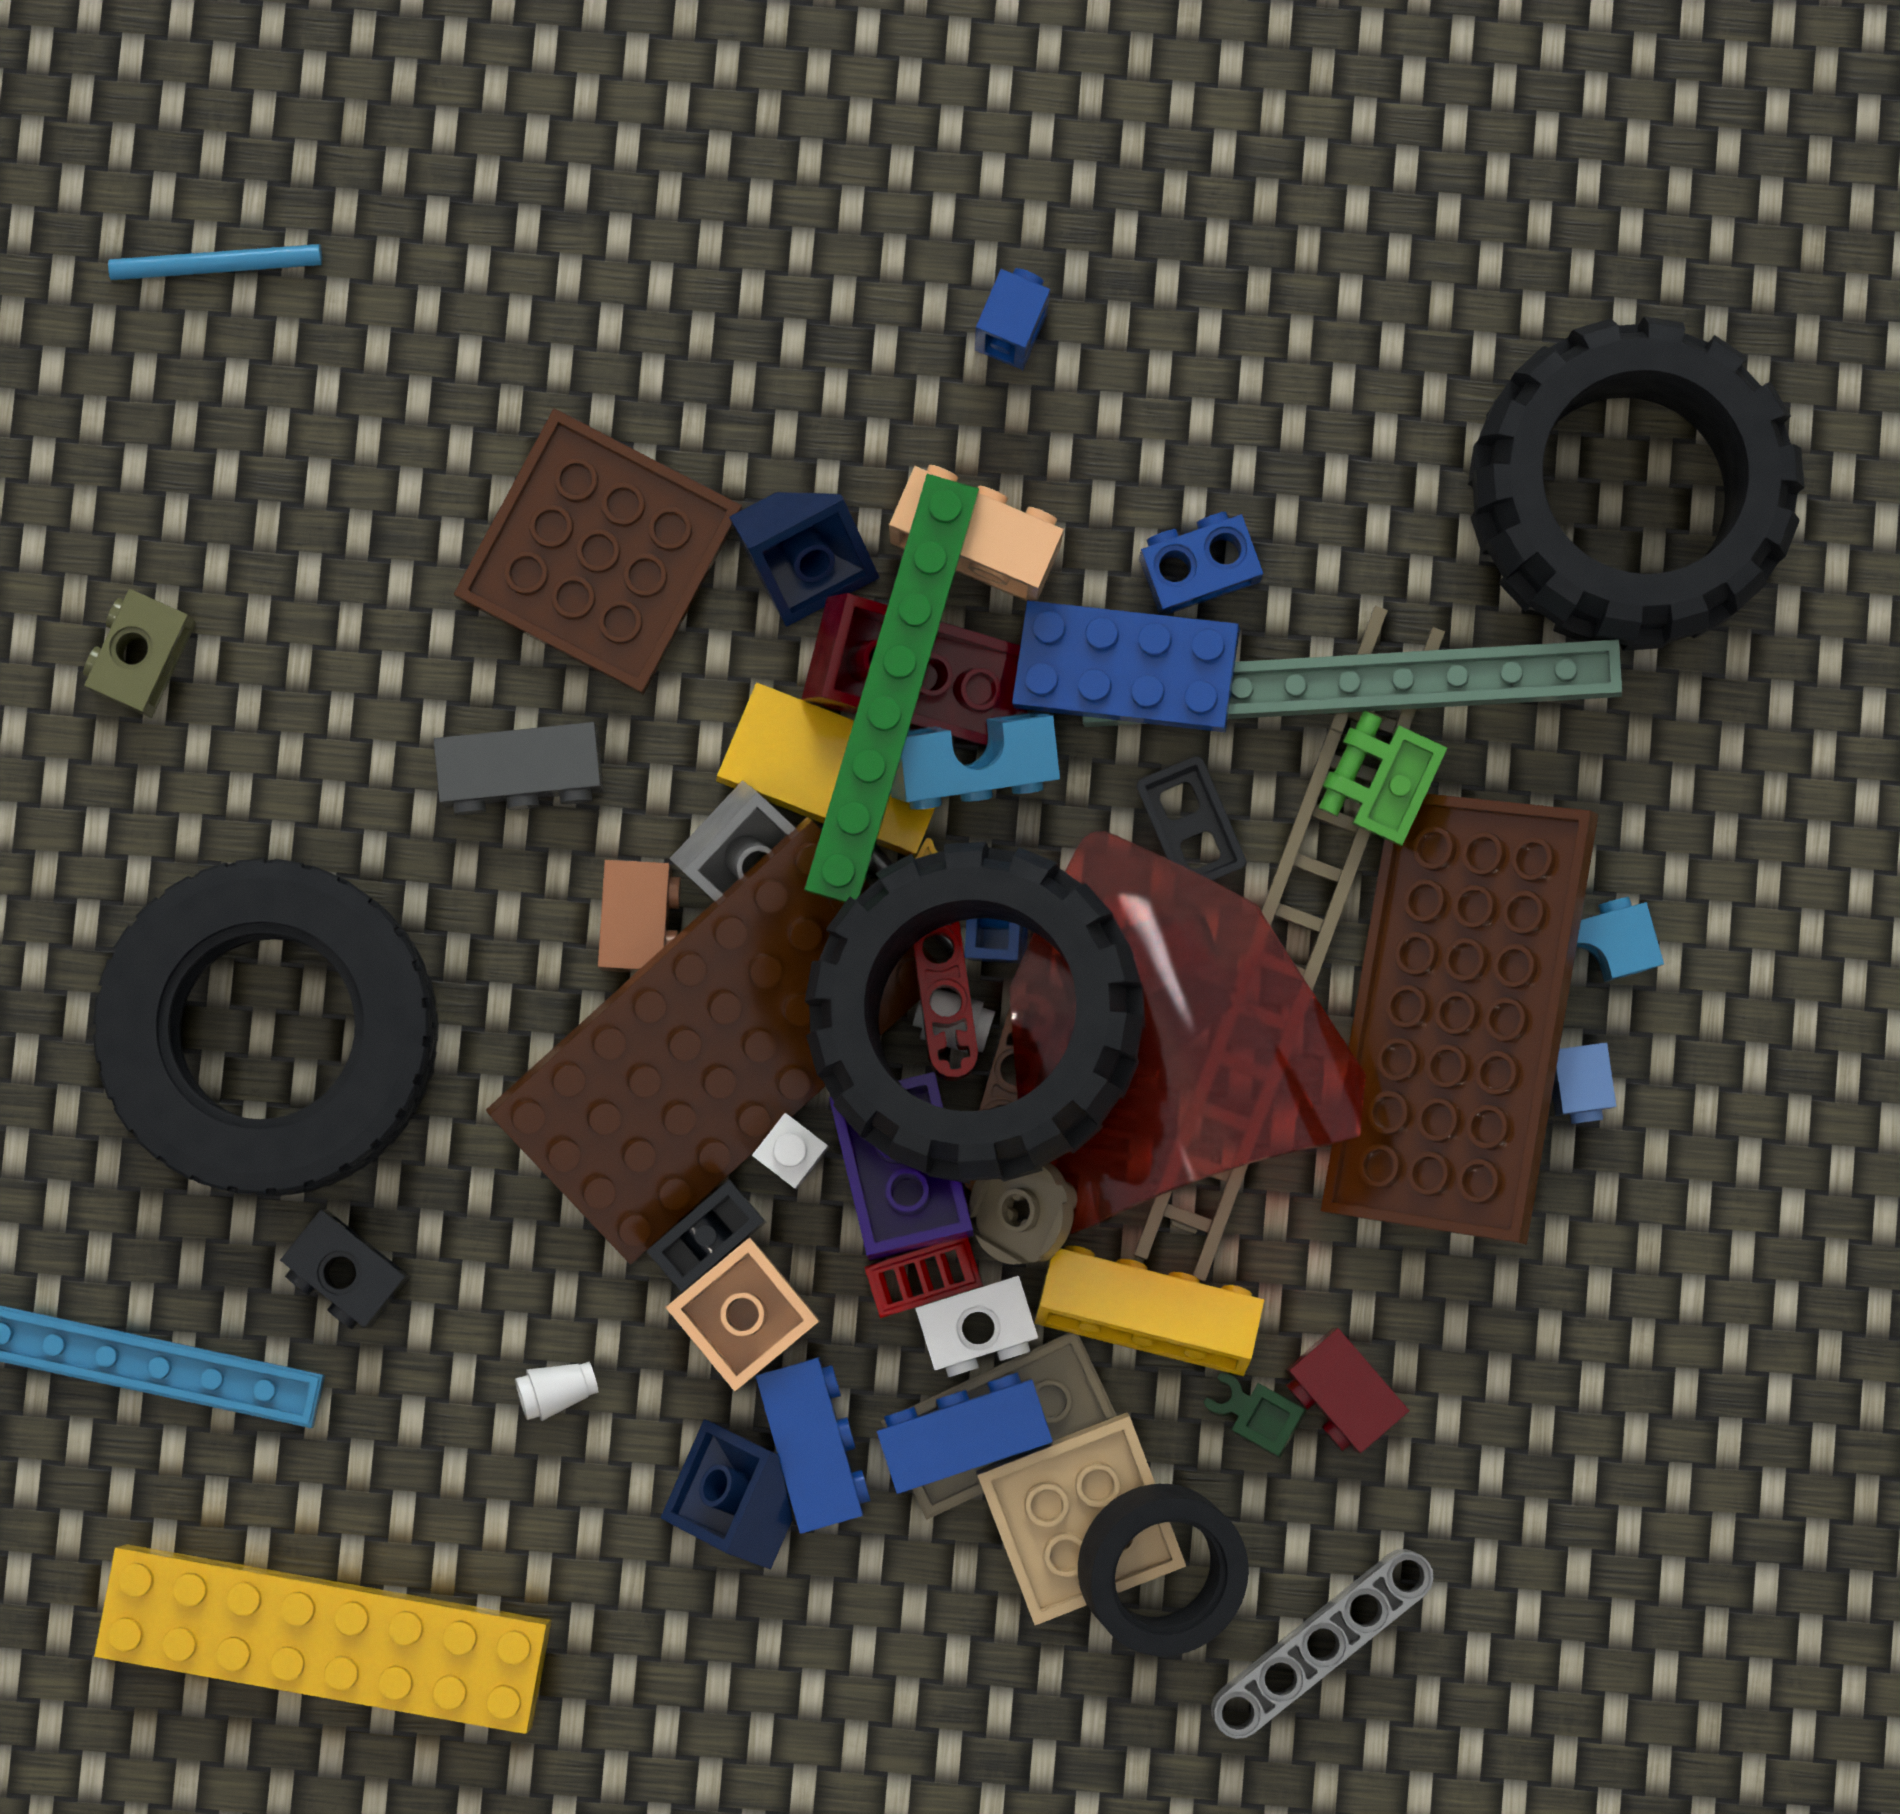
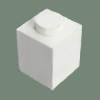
[752,1113,829,1190]

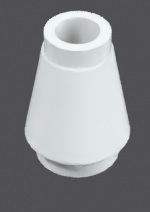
[515,1362,599,1421]

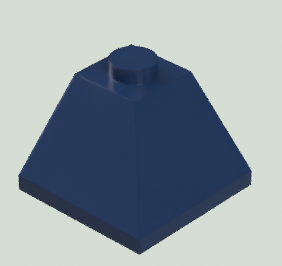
[729,492,880,627]
[660,1419,793,1569]

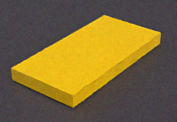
[716,682,936,858]

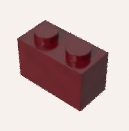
[1285,1328,1410,1454]

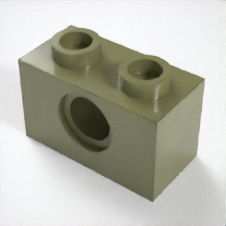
[83,589,196,718]

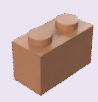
[598,860,681,973]

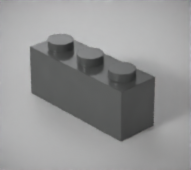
[434,722,604,815]

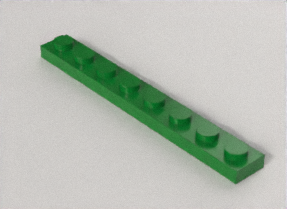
[804,474,979,903]

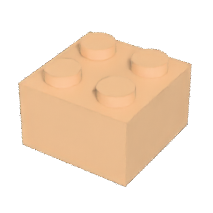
[665,1237,820,1392]

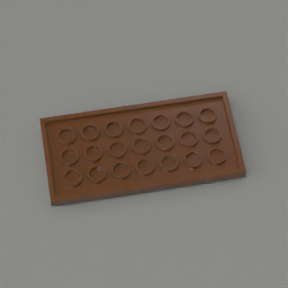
[1321,794,1599,1245]
[486,816,939,1265]

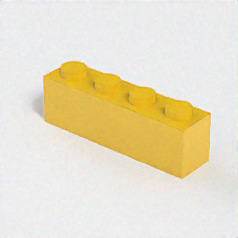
[1034,1246,1264,1376]

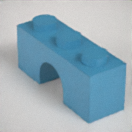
[891,711,1060,809]
[1577,897,1664,982]

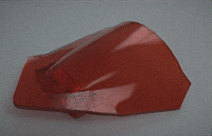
[1009,831,1366,1234]

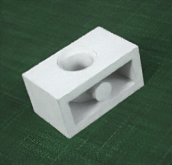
[915,1276,1038,1377]

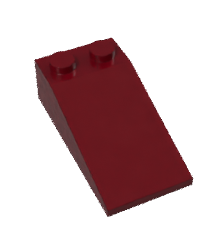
[801,593,1028,748]

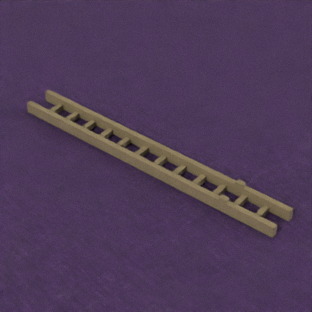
[1133,605,1445,1282]

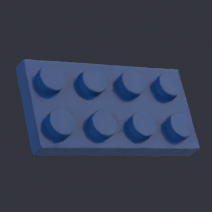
[1012,600,1240,733]

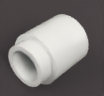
[913,989,995,1053]

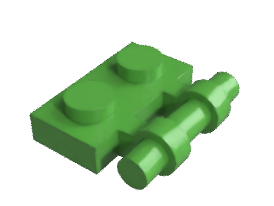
[1318,711,1447,847]

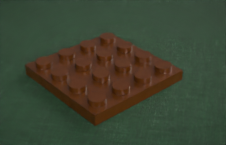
[454,408,743,695]

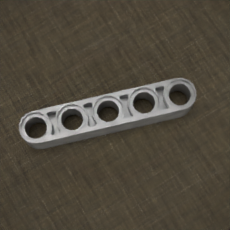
[1211,1549,1433,1739]

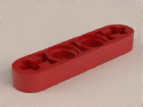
[912,921,978,1081]

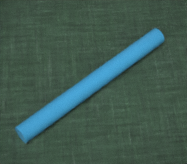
[108,244,322,281]

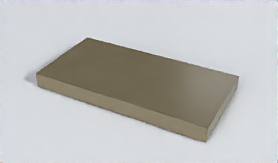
[881,1332,1117,1520]

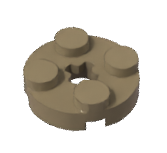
[969,1163,1077,1265]

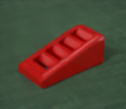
[864,1237,983,1319]

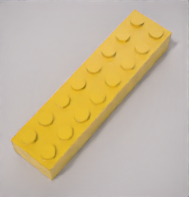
[94,1544,552,1734]

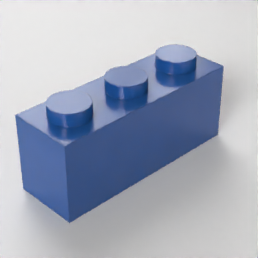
[756,1357,871,1534]
[876,1372,1053,1494]

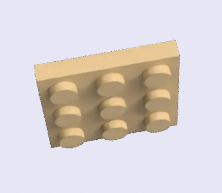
[976,1412,1186,1625]

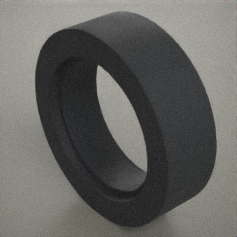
[1078,1483,1249,1656]

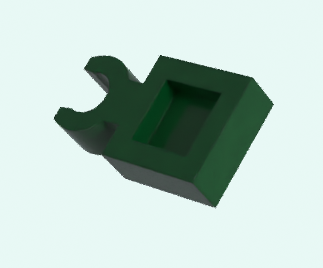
[1203,1373,1306,1459]

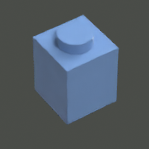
[1552,1042,1617,1124]

